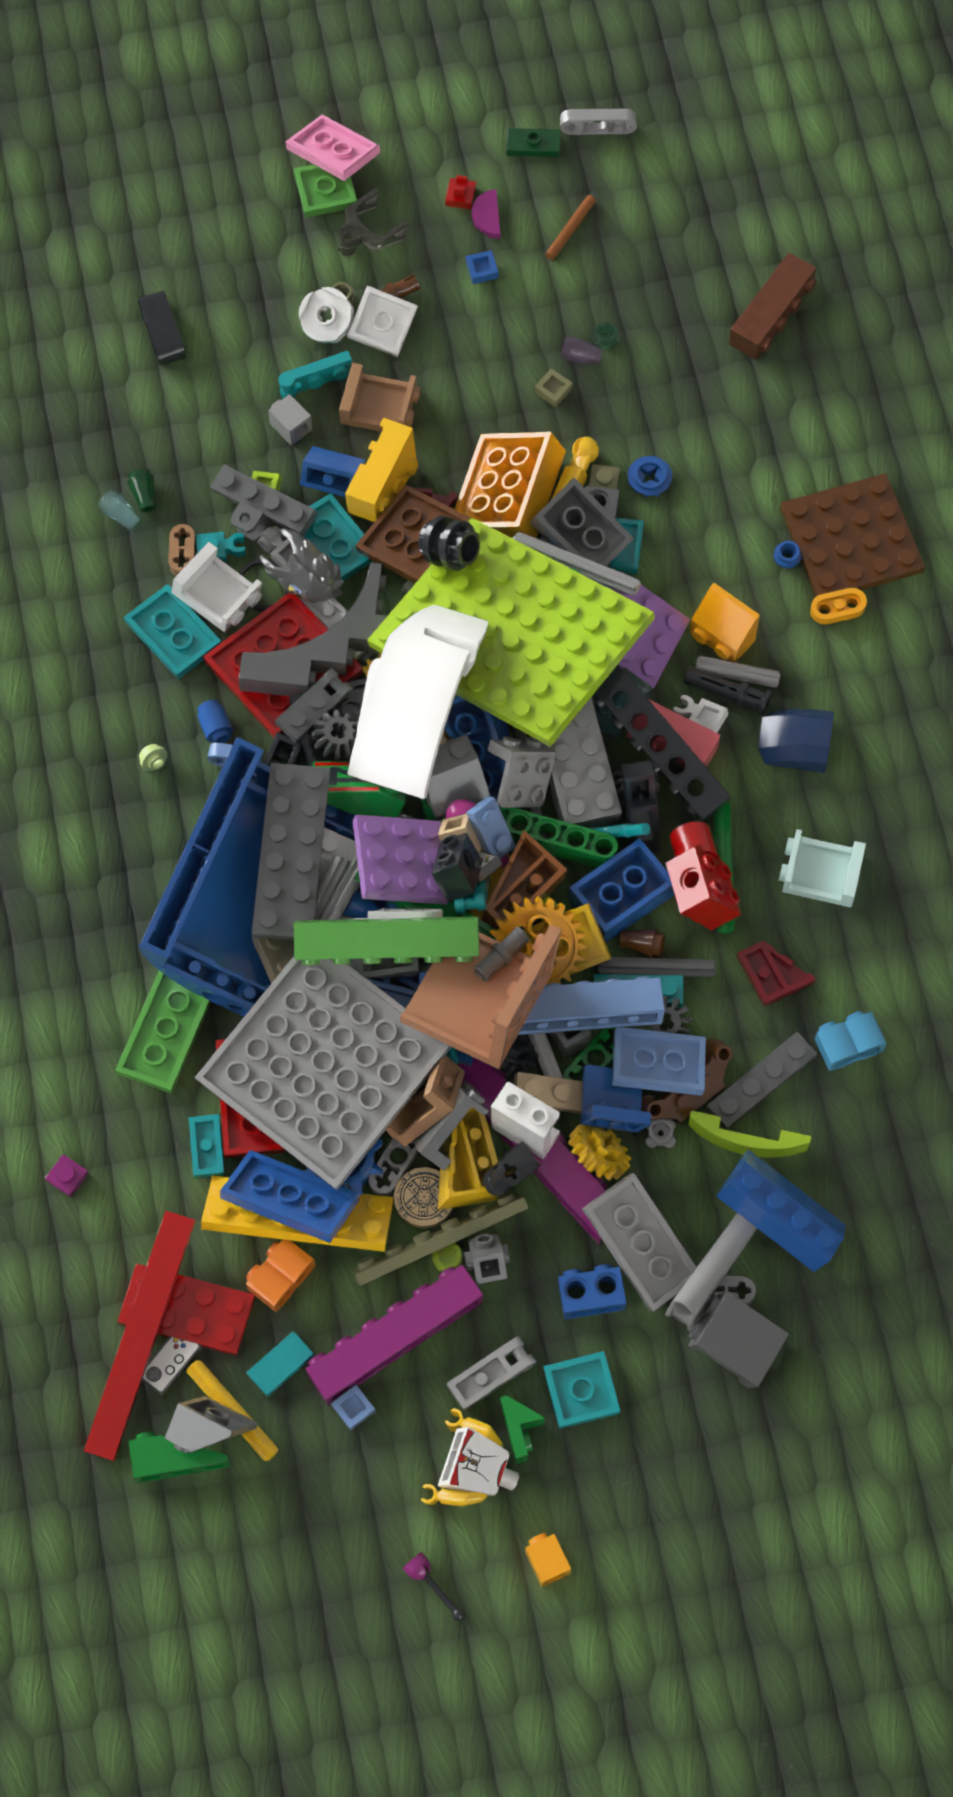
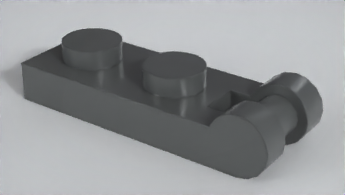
[275,668,353,743]

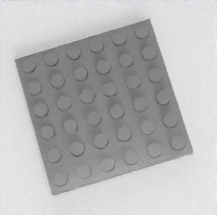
[195,957,452,1190]

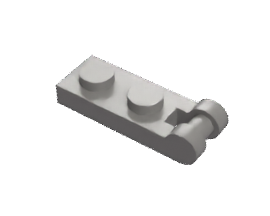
[447,1336,537,1412]

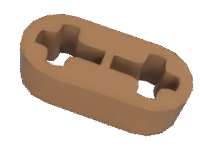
[168,524,196,576]

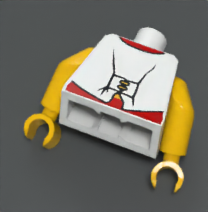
[421,1409,519,1507]

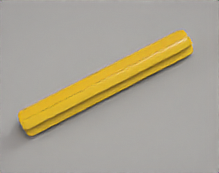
[187,1360,278,1461]

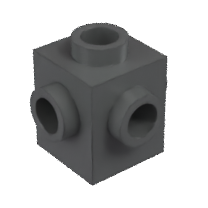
[464,1233,510,1284]

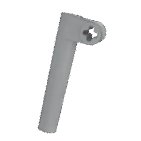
[665,1213,757,1332]

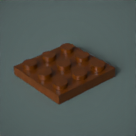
[355,484,470,583]

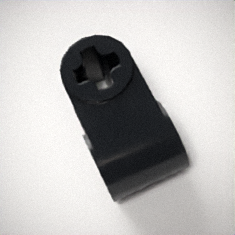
[483,1141,541,1196]

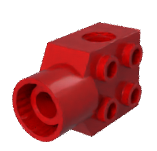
[666,821,741,930]

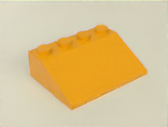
[454,432,566,538]

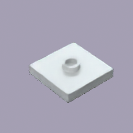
[347,286,418,358]

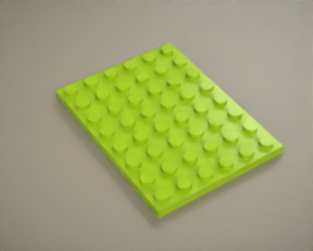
[367,517,655,747]

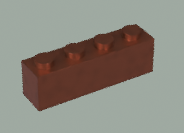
[729,252,817,360]

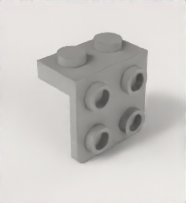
[488,736,556,808]

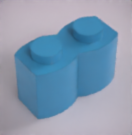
[814,1011,887,1071]

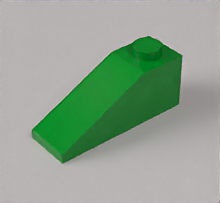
[128,1432,231,1484]

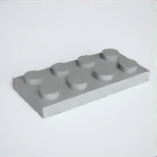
[582,1173,697,1312]

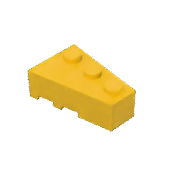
[345,418,419,522]
[437,1108,498,1210]

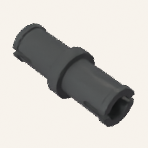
[473,927,530,982]

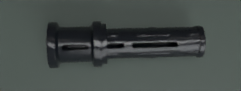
[684,666,772,716]

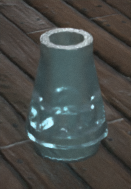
[98,489,140,530]

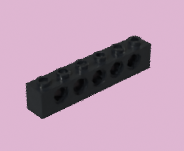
[592,665,733,821]

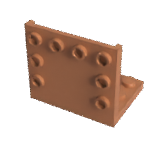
[400,924,562,1069]

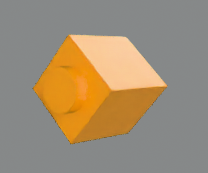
[525,1533,571,1588]

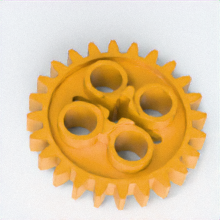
[490,896,586,986]

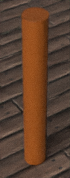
[545,195,596,261]

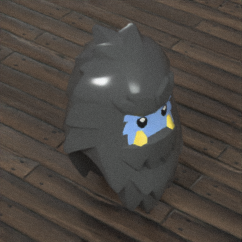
[260,528,344,603]

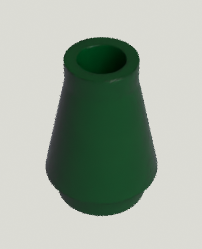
[127,468,157,512]

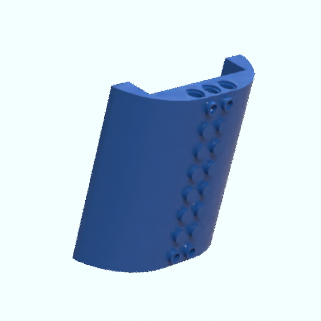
[138,737,401,1017]

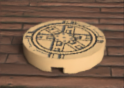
[394,1167,453,1229]

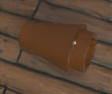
[620,929,665,958]

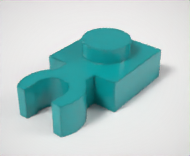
[196,532,246,562]

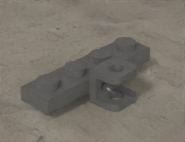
[210,464,317,542]

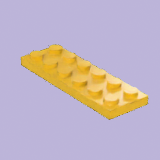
[201,1175,394,1252]

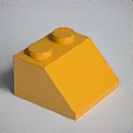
[690,583,760,663]

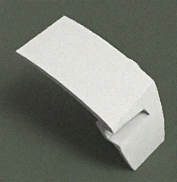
[347,605,488,799]

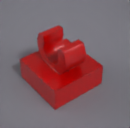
[445,175,476,210]

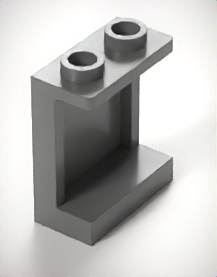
[412,1081,489,1170]
[687,1292,789,1389]

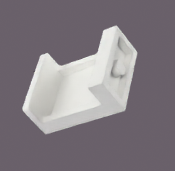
[171,542,262,632]
[491,1082,560,1159]

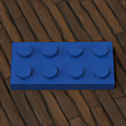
[220,1150,359,1243]

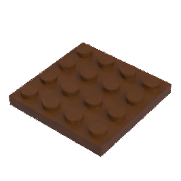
[780,473,925,597]

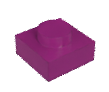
[45,1154,89,1198]

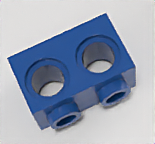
[558,1264,626,1320]

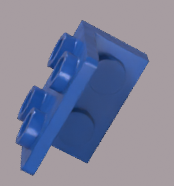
[580,1065,651,1133]

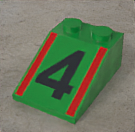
[312,761,405,818]

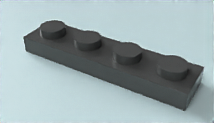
[706,1032,817,1130]

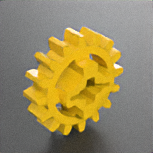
[568,1124,631,1180]

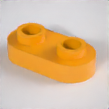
[810,588,867,625]

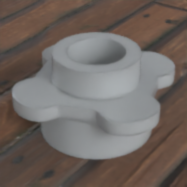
[646,1119,676,1149]

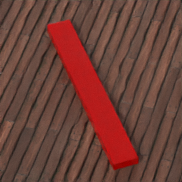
[84,1210,196,1461]

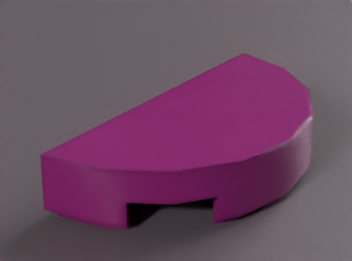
[472,189,500,239]

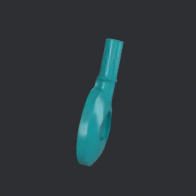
[589,823,650,838]

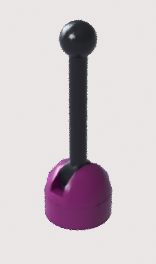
[402,1551,465,1621]

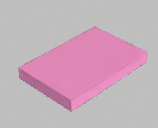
[286,115,380,181]

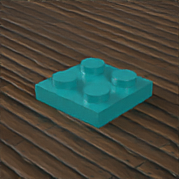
[543,1351,621,1429]

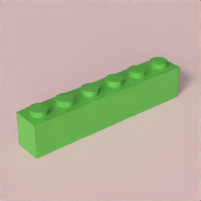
[294,917,480,965]

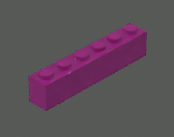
[306,1265,483,1406]

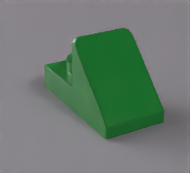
[500,1395,545,1464]

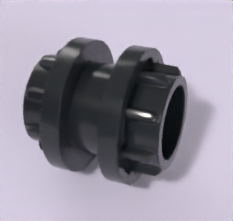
[418,515,480,571]

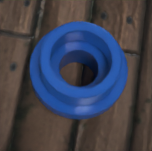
[774,541,802,569]

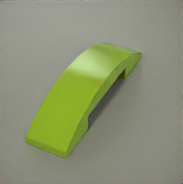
[688,1111,811,1158]

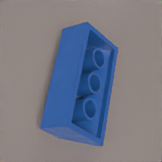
[716,1149,845,1272]

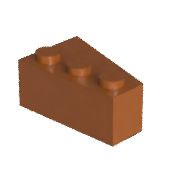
[481,830,567,930]

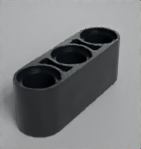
[138,290,186,365]

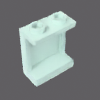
[779,829,866,907]

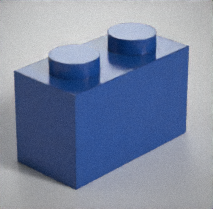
[300,446,366,497]

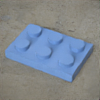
[612,1027,706,1096]

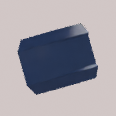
[758,709,834,773]

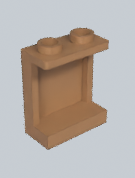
[339,363,421,432]
[386,1055,465,1146]

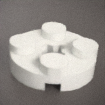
[299,287,354,343]

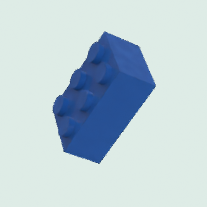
[569,838,675,943]

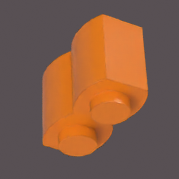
[246,1239,316,1312]

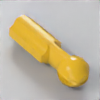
[551,437,599,500]

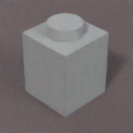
[268,394,312,446]

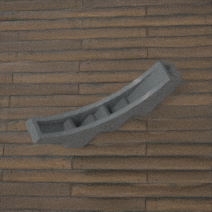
[239,562,387,696]

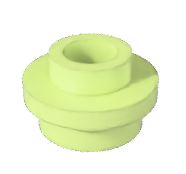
[139,744,168,771]

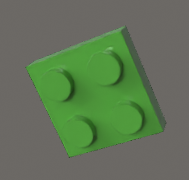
[294,164,357,218]

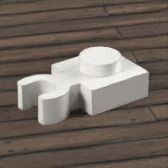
[673,695,728,733]

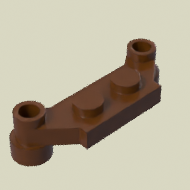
[641,1038,732,1123]

